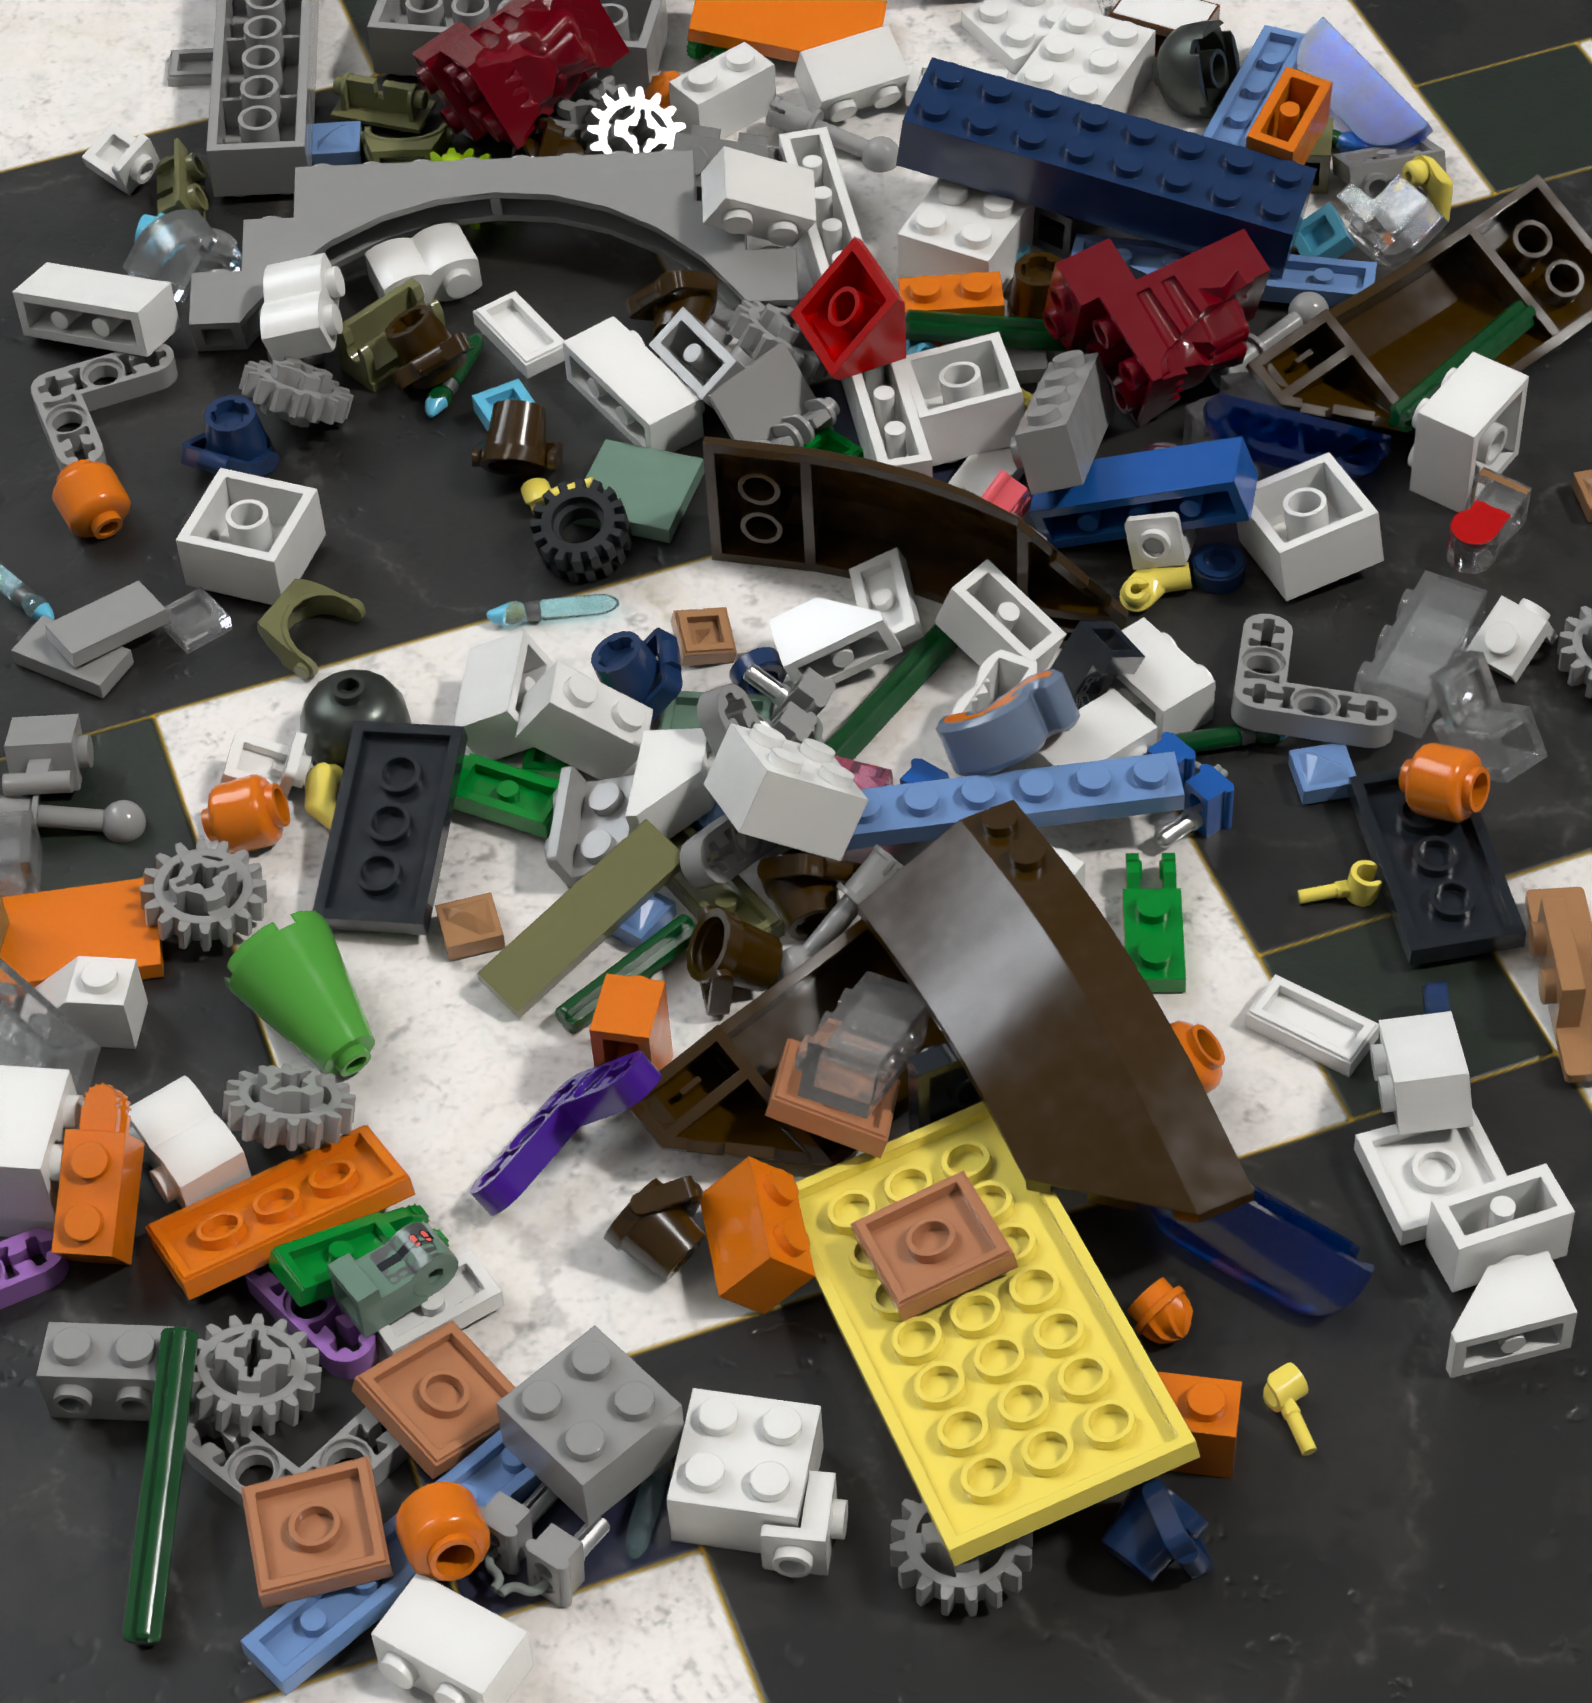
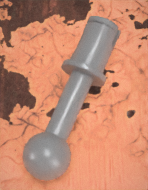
[765,96,899,172]
[1209,292,1329,391]
[0,794,146,843]
[776,844,904,982]

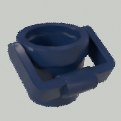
[181,395,279,477]
[591,627,683,723]
[1100,1478,1215,1583]

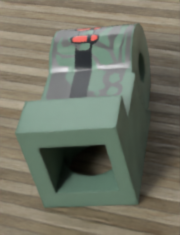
[327,1222,459,1338]

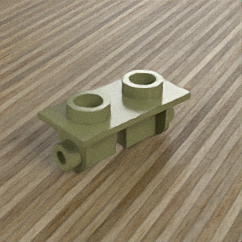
[330,72,436,134]
[156,138,209,234]

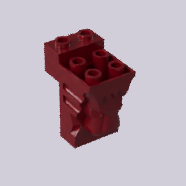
[412,0,630,149]
[1042,229,1271,428]

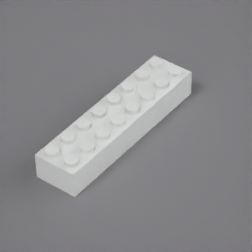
[897,6,1156,288]

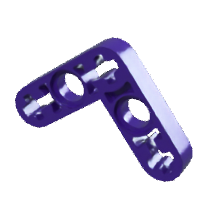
[470,1051,662,1216]

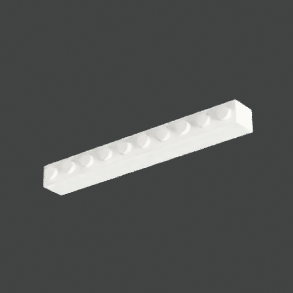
[779,127,933,478]

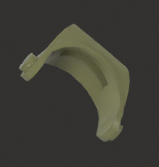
[359,123,454,163]
[257,579,366,679]

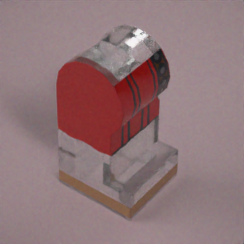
[1446,467,1532,574]

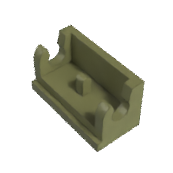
[337,278,446,393]

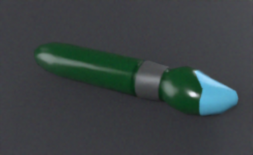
[425,333,484,418]
[1175,724,1288,753]

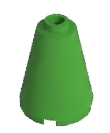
[224,911,375,1077]

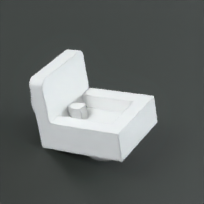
[82,122,160,196]
[1124,512,1196,570]
[1466,595,1558,683]
[220,730,312,799]
[760,1470,848,1578]

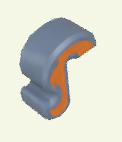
[936,669,1080,776]

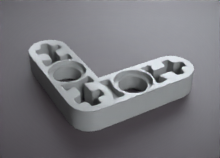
[31,343,178,472]
[1231,614,1397,748]
[680,684,779,889]
[185,1407,410,1509]

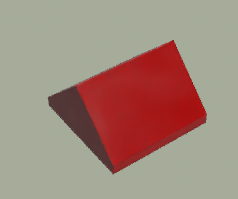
[790,236,906,380]

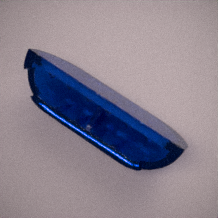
[1297,17,1433,150]
[1203,393,1391,481]
[1150,1183,1375,1316]

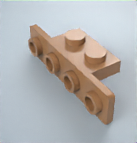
[1525,887,1592,1083]

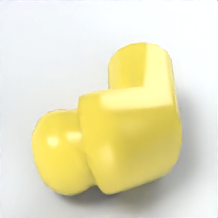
[1402,155,1453,225]
[1119,562,1192,612]
[304,762,343,830]

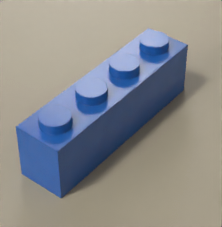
[1029,436,1258,549]

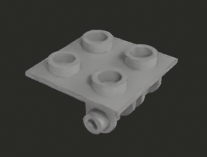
[707,341,840,447]

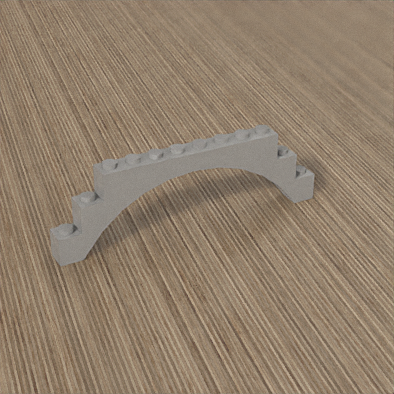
[189,149,799,351]

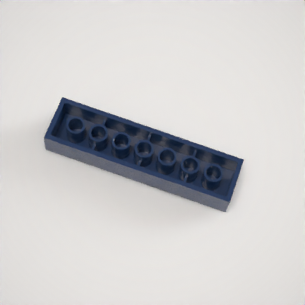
[896,57,1317,279]

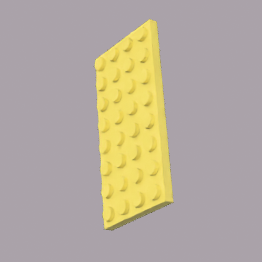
[796,1101,1200,1566]

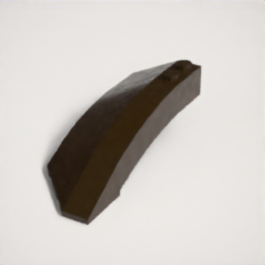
[1245,174,1592,434]
[702,436,1128,649]
[857,799,1255,1224]
[629,918,947,1167]

